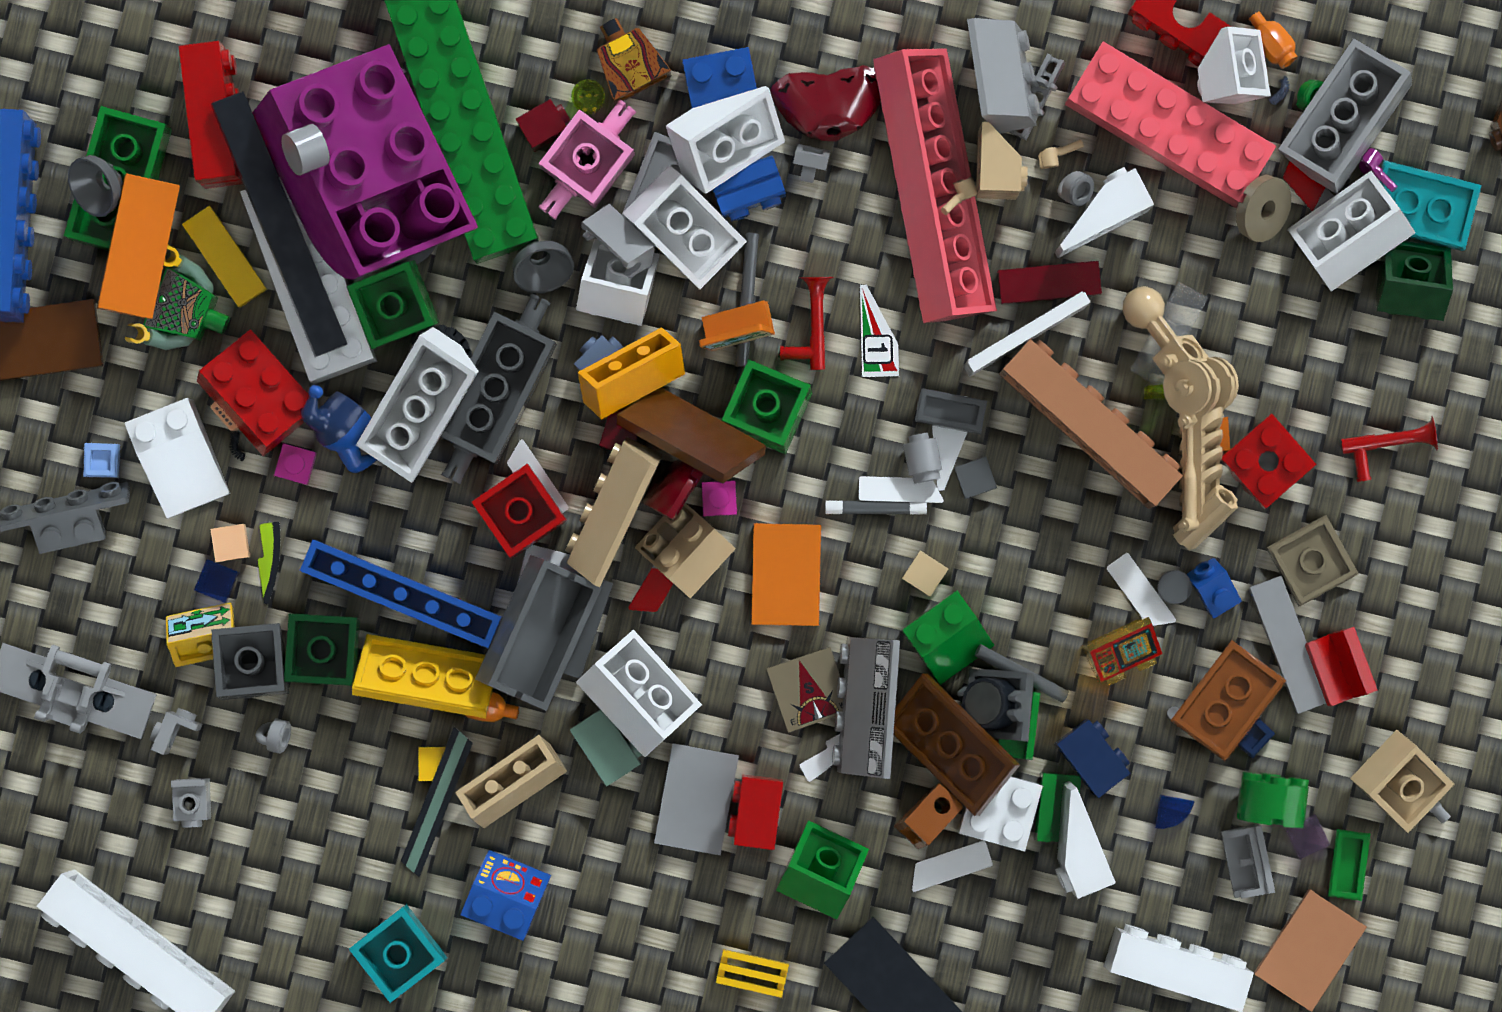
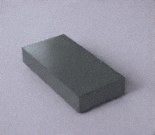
[915,388,987,435]

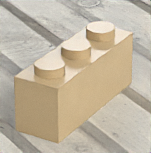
[455,735,567,828]

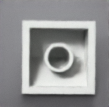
[1197,27,1271,105]
[576,239,660,326]

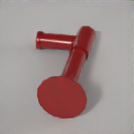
[780,277,834,370]
[1341,416,1438,482]

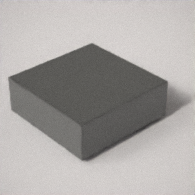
[954,456,997,499]

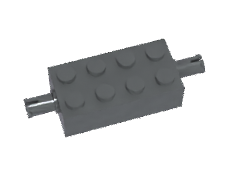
[440,294,557,484]

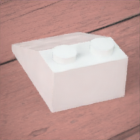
[666,86,785,194]
[622,165,747,289]
[1055,167,1154,258]
[124,398,230,519]
[1055,781,1116,899]

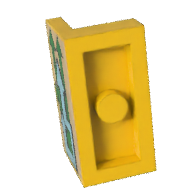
[166,603,235,667]

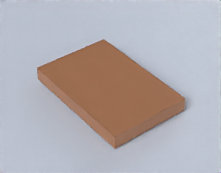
[1254,889,1367,1012]

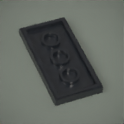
[824,916,962,1012]

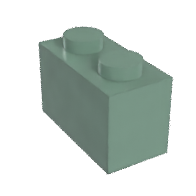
[570,709,642,787]

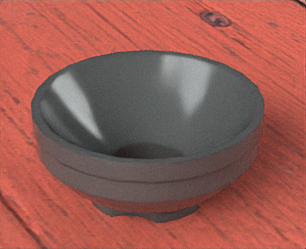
[68,155,122,217]
[512,241,574,293]

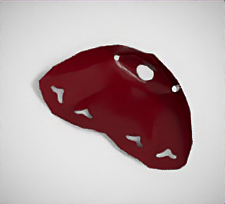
[770,65,881,142]

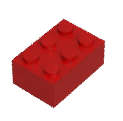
[197,329,309,456]

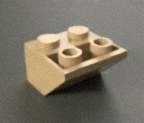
[635,503,736,599]

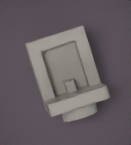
[150,708,202,755]

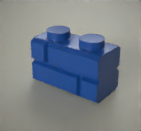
[712,156,786,222]

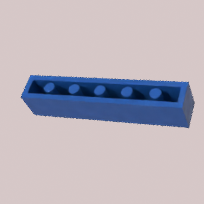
[300,540,502,649]

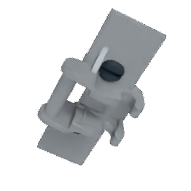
[0,643,157,739]

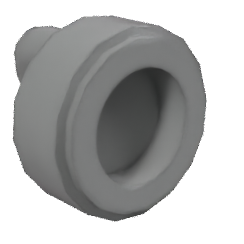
[1057,171,1094,206]
[255,718,291,754]

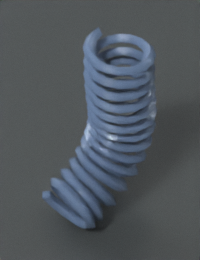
[1268,76,1290,105]

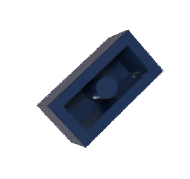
[1054,719,1131,798]

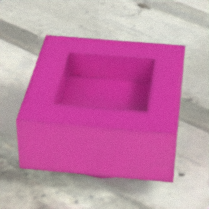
[274,443,317,485]
[702,481,737,517]

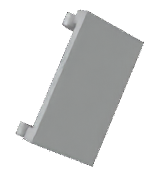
[581,204,655,278]
[1221,824,1275,899]

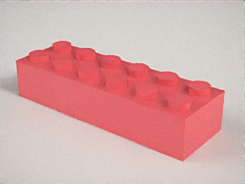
[1065,41,1276,208]

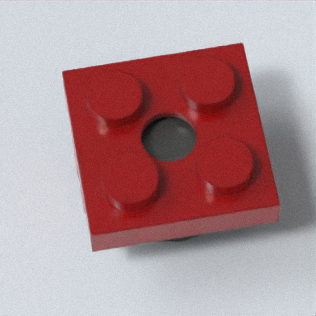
[1221,413,1317,509]

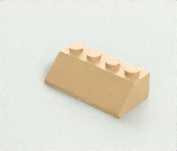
[565,437,663,587]

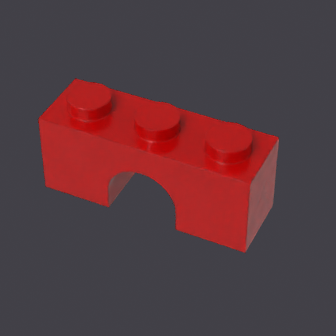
[1128,0,1231,67]

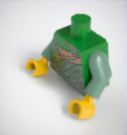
[125,245,230,350]

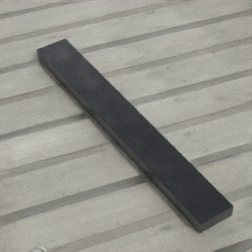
[211,91,348,358]

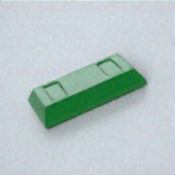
[1328,829,1371,901]

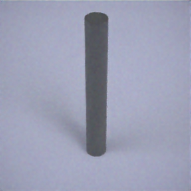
[974,644,1069,703]

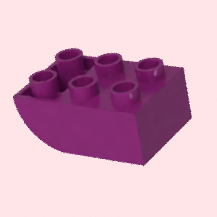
[252,44,478,280]

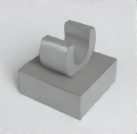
[793,144,830,183]

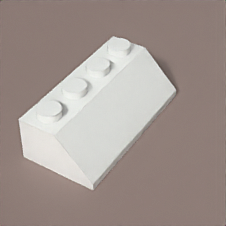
[356,327,479,483]

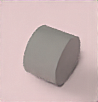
[282,124,330,175]

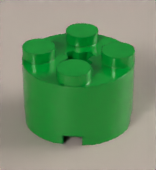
[1236,772,1309,828]

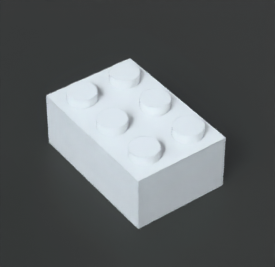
[576,630,702,757]

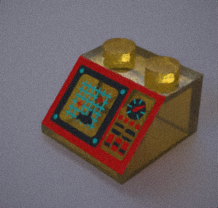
[1081,617,1162,686]

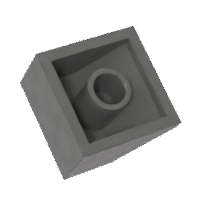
[211,623,289,700]

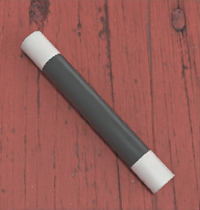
[825,501,927,514]

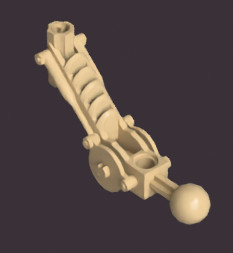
[1123,286,1239,550]

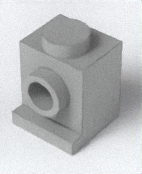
[171,778,211,828]

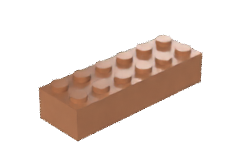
[999,339,1183,509]

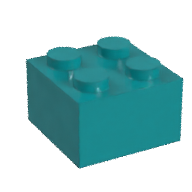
[349,904,448,1003]

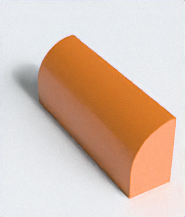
[97,173,180,319]

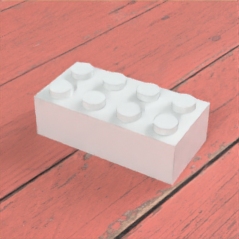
[1104,924,1254,1012]

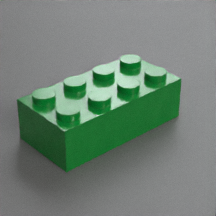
[64,106,172,251]

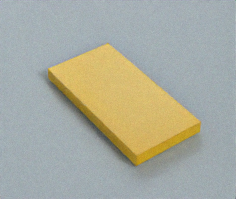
[352,634,493,719]

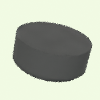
[1157,570,1192,604]

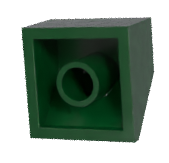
[1376,241,1453,321]

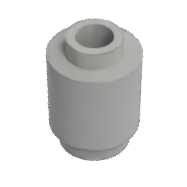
[903,433,942,484]

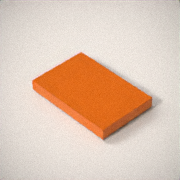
[752,523,821,626]

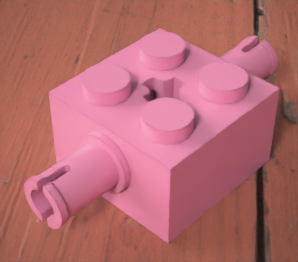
[538,99,636,220]

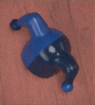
[300,385,378,473]

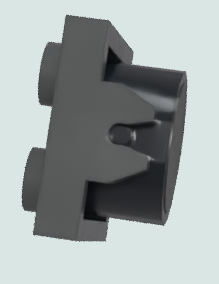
[958,668,1034,741]

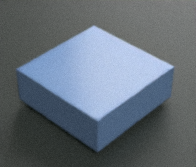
[83,443,120,478]

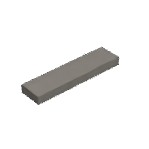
[1249,576,1326,714]

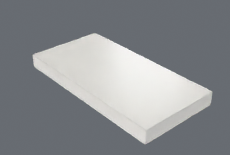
[964,292,1090,377]

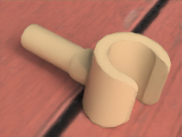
[1038,139,1084,169]
[941,177,977,215]

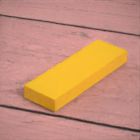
[182,205,267,308]

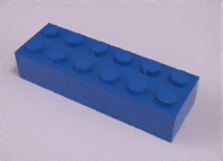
[0,109,41,323]

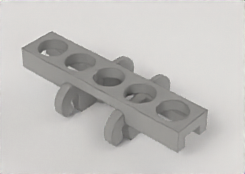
[1009,54,1065,140]

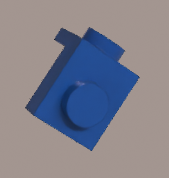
[1186,558,1242,619]

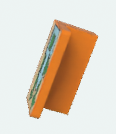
[699,300,775,351]

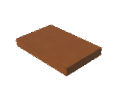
[1171,640,1287,762]

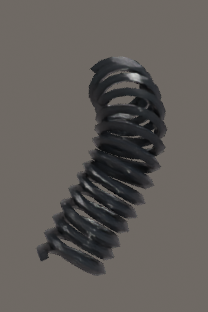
[229,431,245,461]

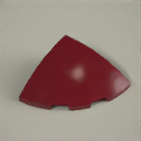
[640,459,704,521]

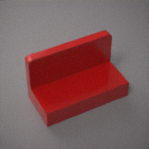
[1305,627,1378,707]

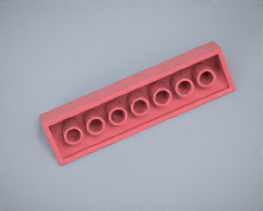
[873,49,997,323]

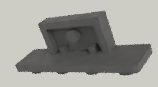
[0,482,130,554]

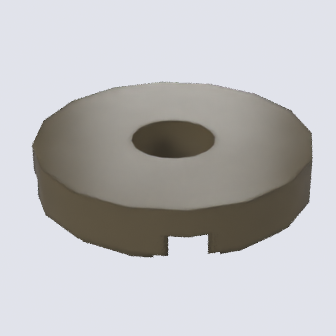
[1236,174,1291,242]

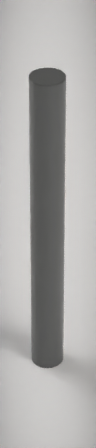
[735,233,759,368]

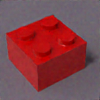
[472,464,568,559]
[728,774,783,850]

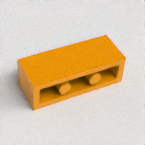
[578,327,685,420]

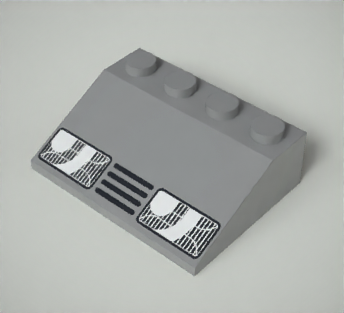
[832,637,900,779]

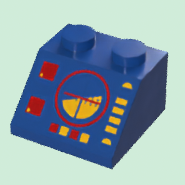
[460,850,551,941]

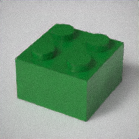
[346,260,440,349]
[721,359,812,455]

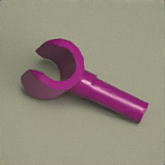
[1359,148,1398,192]

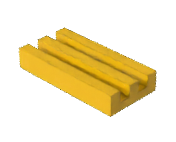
[716,949,789,998]

